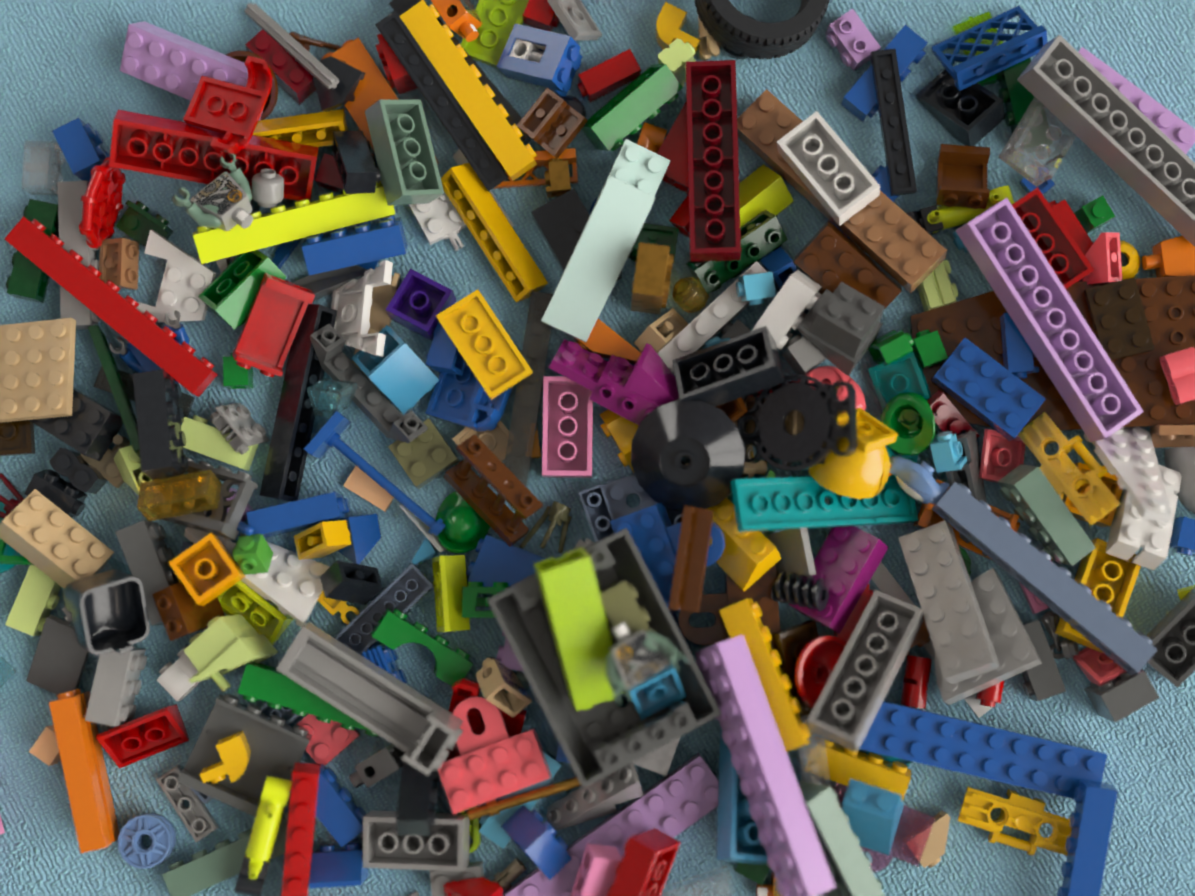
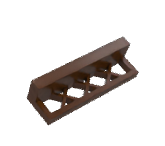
[669,506,715,613]

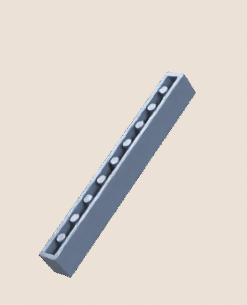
[932,482,1157,675]

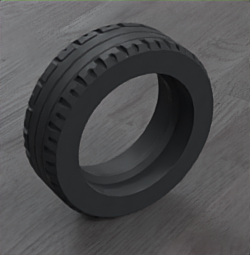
[694,0,830,59]

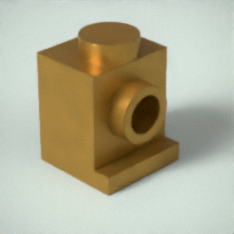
[544,158,571,198]

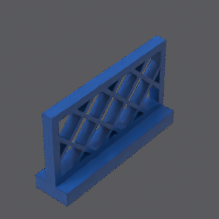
[931,5,1048,91]

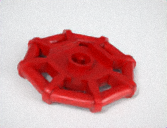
[79,157,126,248]

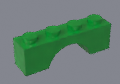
[371,608,473,687]

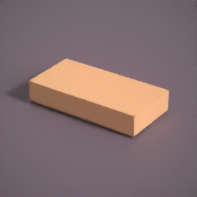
[343,466,394,512]

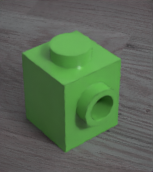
[233,534,273,575]

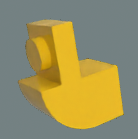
[656,2,700,56]
[200,731,251,784]

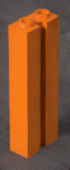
[321,37,438,164]
[49,689,120,853]

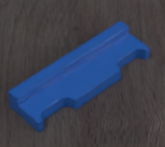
[272,238,303,269]

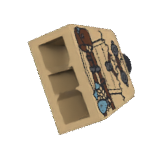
[475,657,532,718]

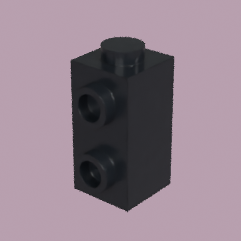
[24,469,87,517]

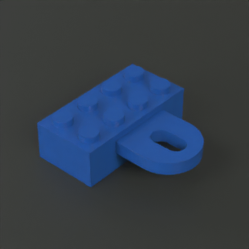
[610,502,725,608]

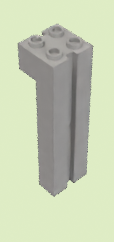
[277,622,463,776]

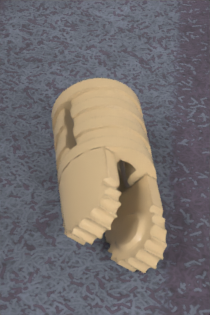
[698,16,720,61]

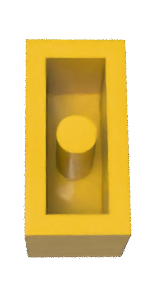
[293,520,351,560]

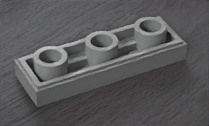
[156,765,219,842]

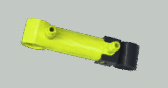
[906,186,1014,235]
[234,776,292,896]

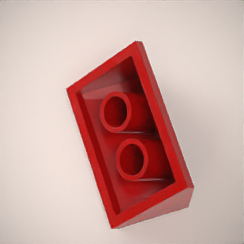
[96,704,189,769]

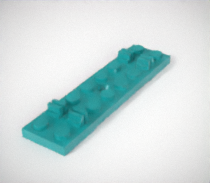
[730,475,918,532]

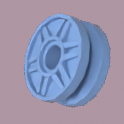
[118,813,176,869]

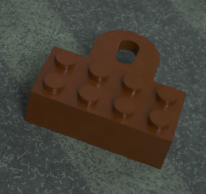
[794,220,902,308]
[678,565,780,650]

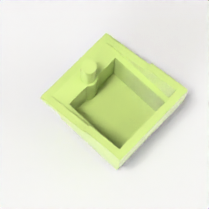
[184,614,278,692]

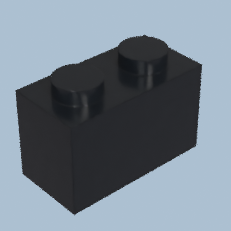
[320,560,383,605]

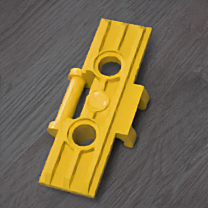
[1018,412,1120,525]
[957,787,1072,856]

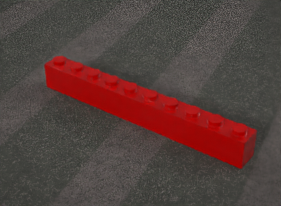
[4,216,218,397]

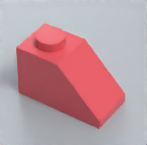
[1082,232,1122,285]

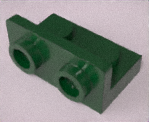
[115,200,173,247]
[628,223,679,264]

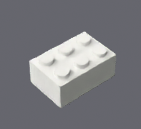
[752,269,822,350]

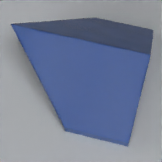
[337,514,382,564]

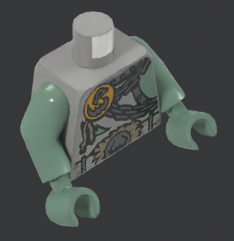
[173,153,253,231]
[606,621,688,705]

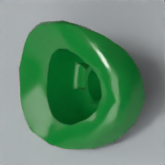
[880,392,935,455]
[436,491,490,553]

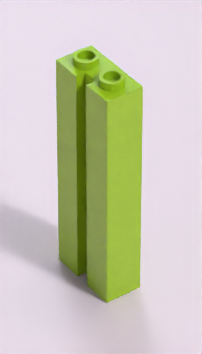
[533,547,624,711]

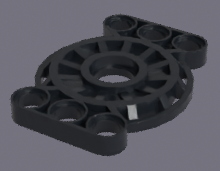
[738,374,857,471]

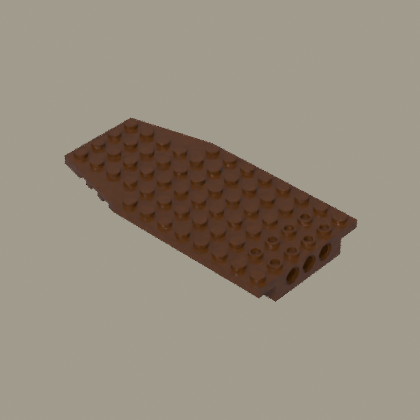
[910,275,1195,431]

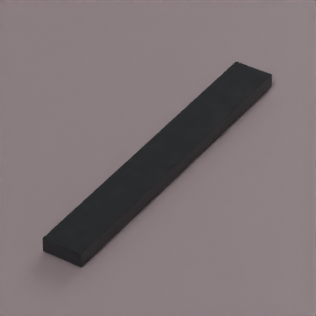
[375,10,509,192]

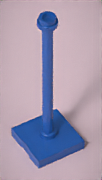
[304,411,446,537]

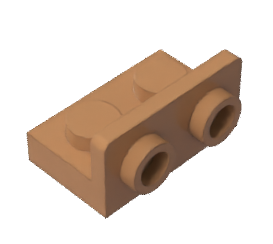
[99,238,139,290]
[1150,424,1195,448]

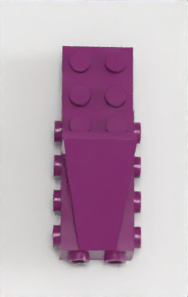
[549,339,680,425]

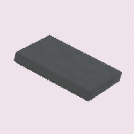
[26,615,90,695]

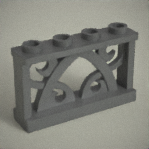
[145,457,258,540]

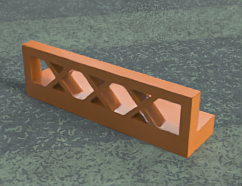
[493,148,578,189]

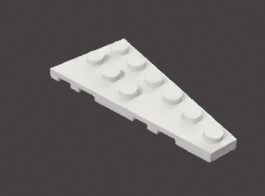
[1083,427,1172,524]

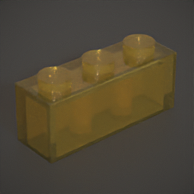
[137,469,222,521]

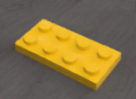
[436,289,533,400]

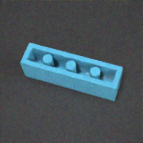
[479,748,562,849]

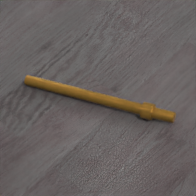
[467,777,582,820]

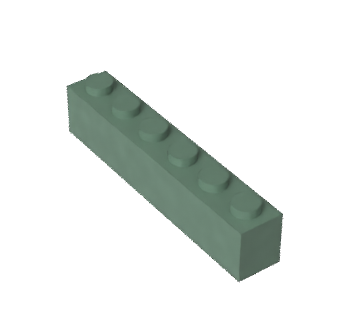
[162,812,318,896]

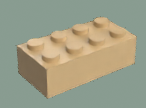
[0,489,114,589]

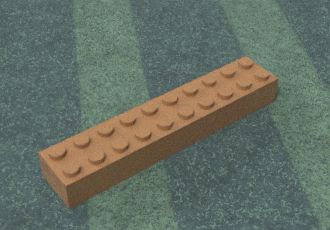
[737,89,947,293]

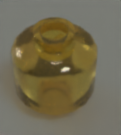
[672,277,709,313]

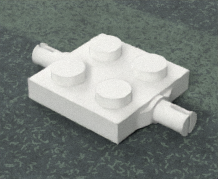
[408,192,467,251]

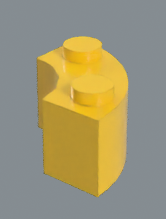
[599,402,639,473]

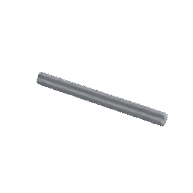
[245,3,339,89]

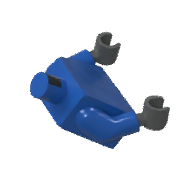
[109,310,190,384]

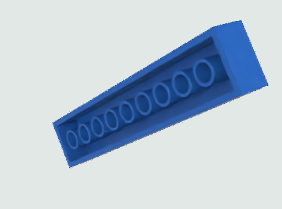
[859,701,1107,799]

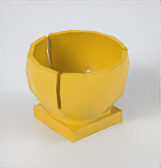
[808,408,898,499]

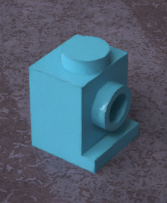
[930,431,967,473]

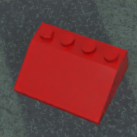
[1012,187,1095,289]

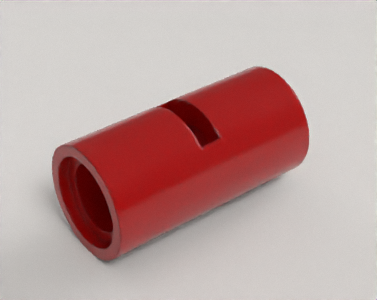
[900,655,932,709]

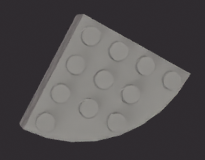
[934,568,1042,705]

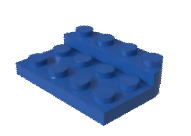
[425,343,523,432]

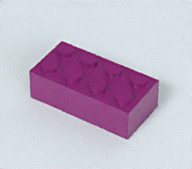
[788,526,889,634]

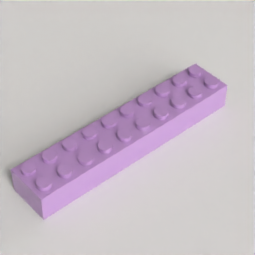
[955,198,1144,442]
[695,635,836,896]
[503,753,719,896]

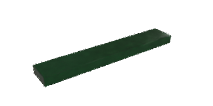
[88,324,140,458]

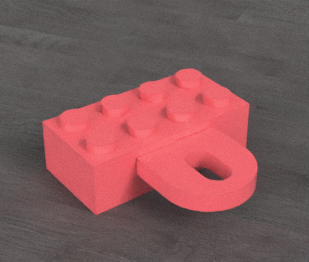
[438,697,552,814]

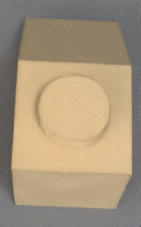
[634,308,688,353]
[902,810,950,868]

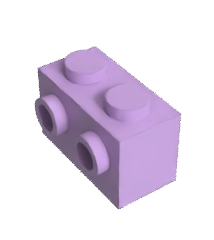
[826,9,881,71]

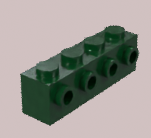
[686,210,788,294]

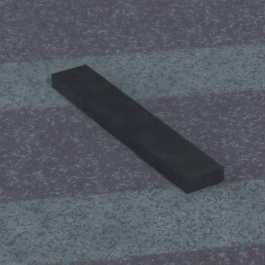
[870,49,917,196]

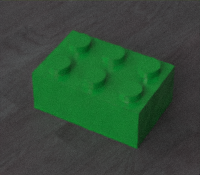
[198,250,286,330]

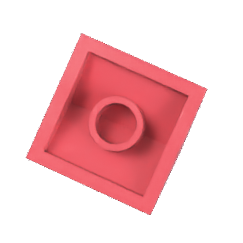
[979,429,1026,483]
[1073,647,1126,686]

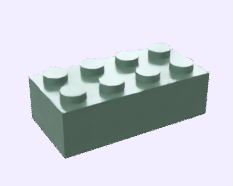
[365,100,444,205]
[998,464,1096,566]

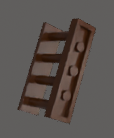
[443,434,543,547]

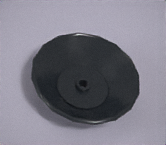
[631,399,745,511]

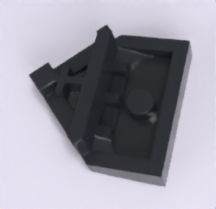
[313,56,365,112]

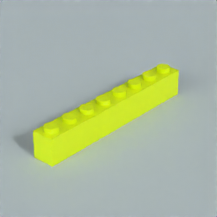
[193,180,395,264]

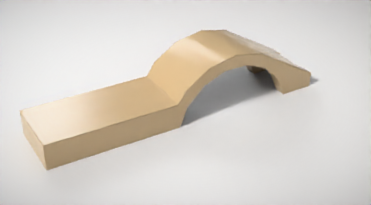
[352,268,400,380]

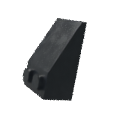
[916,69,1005,146]

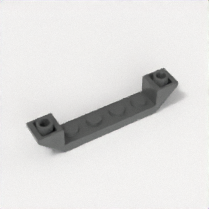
[310,324,428,443]

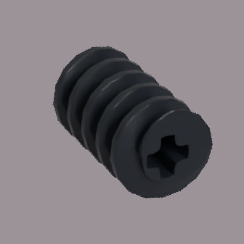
[771,571,829,611]

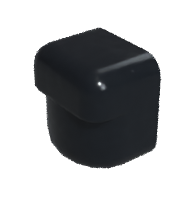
[64,569,150,655]

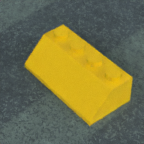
[707,498,782,592]

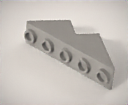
[547,762,644,831]

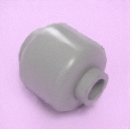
[252,169,284,208]

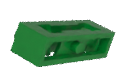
[462,582,509,618]

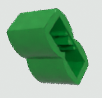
[868,329,914,366]

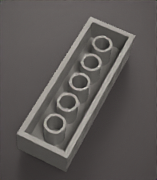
[898,520,1000,684]
[807,589,923,753]

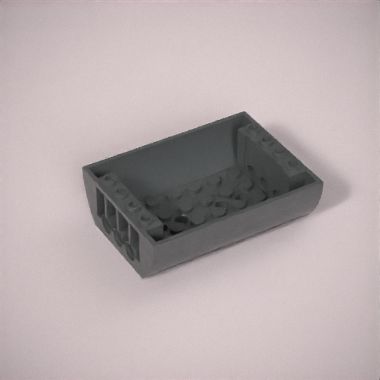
[487,528,721,789]

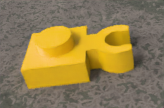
[318,590,360,625]

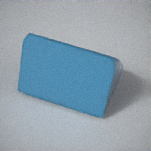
[412,537,438,565]

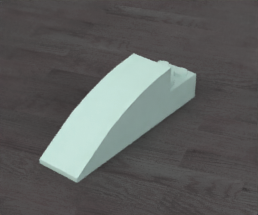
[541,139,671,343]

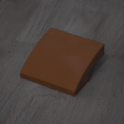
[517,87,588,159]

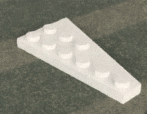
[184,513,330,628]

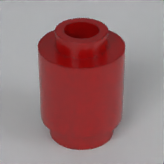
[975,680,1005,708]

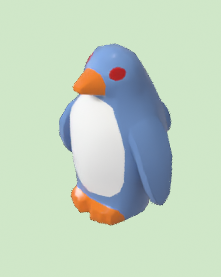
[889,456,950,510]

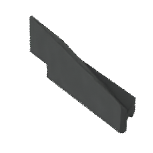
[292,265,369,304]
[946,431,987,556]

